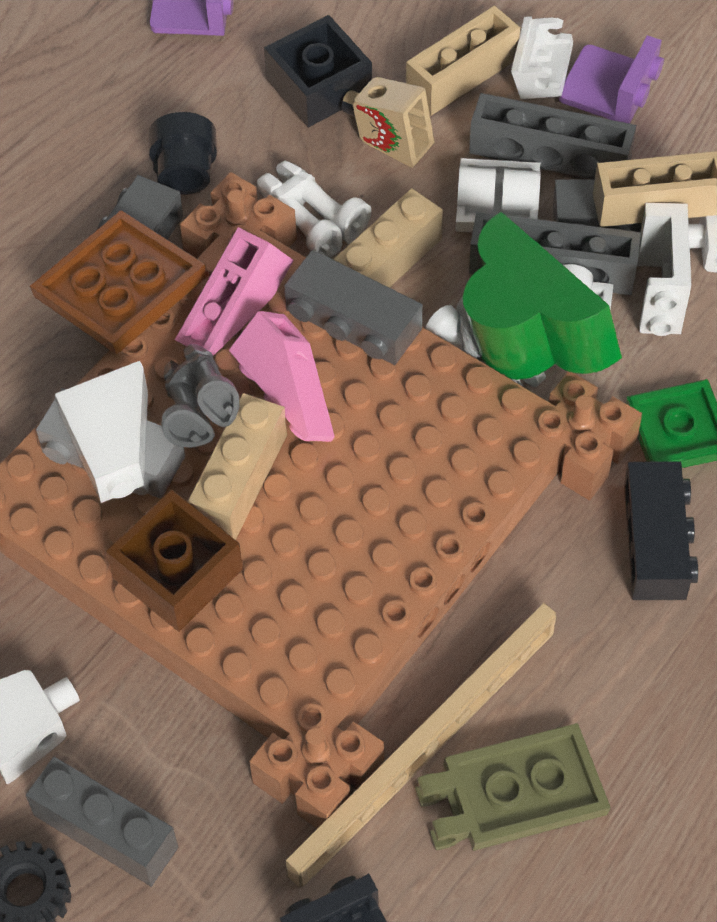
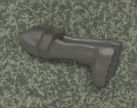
[161,344,240,448]

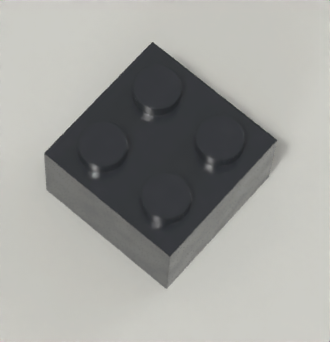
[264,15,372,128]

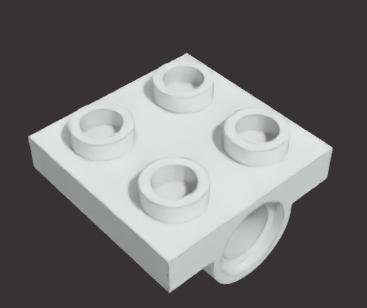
[456,158,541,232]

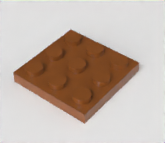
[30,210,209,355]

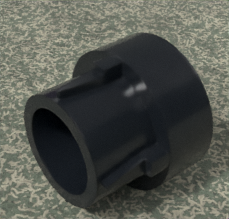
[149,112,217,195]

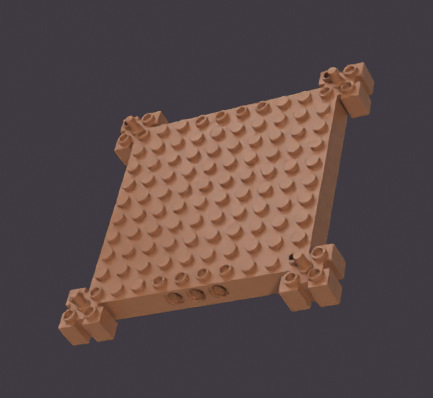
[0,172,642,829]

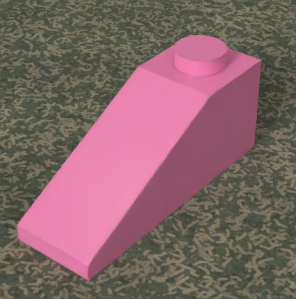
[175,227,294,356]

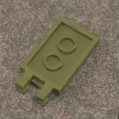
[415,723,611,851]

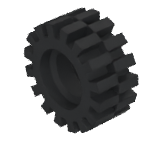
[0,841,71,922]

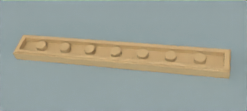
[286,603,556,888]

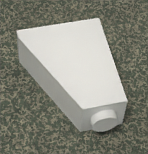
[55,361,148,503]

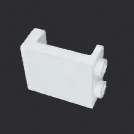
[637,203,691,336]

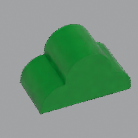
[463,212,622,380]

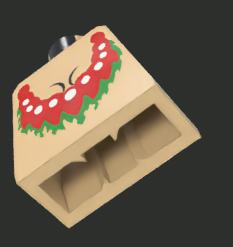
[342,77,435,168]

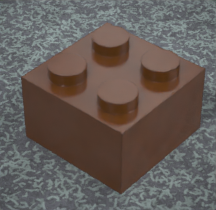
[106,489,243,632]

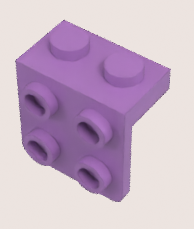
[150,0,233,36]
[559,35,664,124]

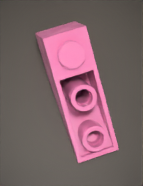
[229,311,335,442]

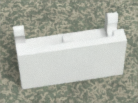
[511,16,574,99]

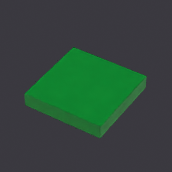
[626,379,717,468]

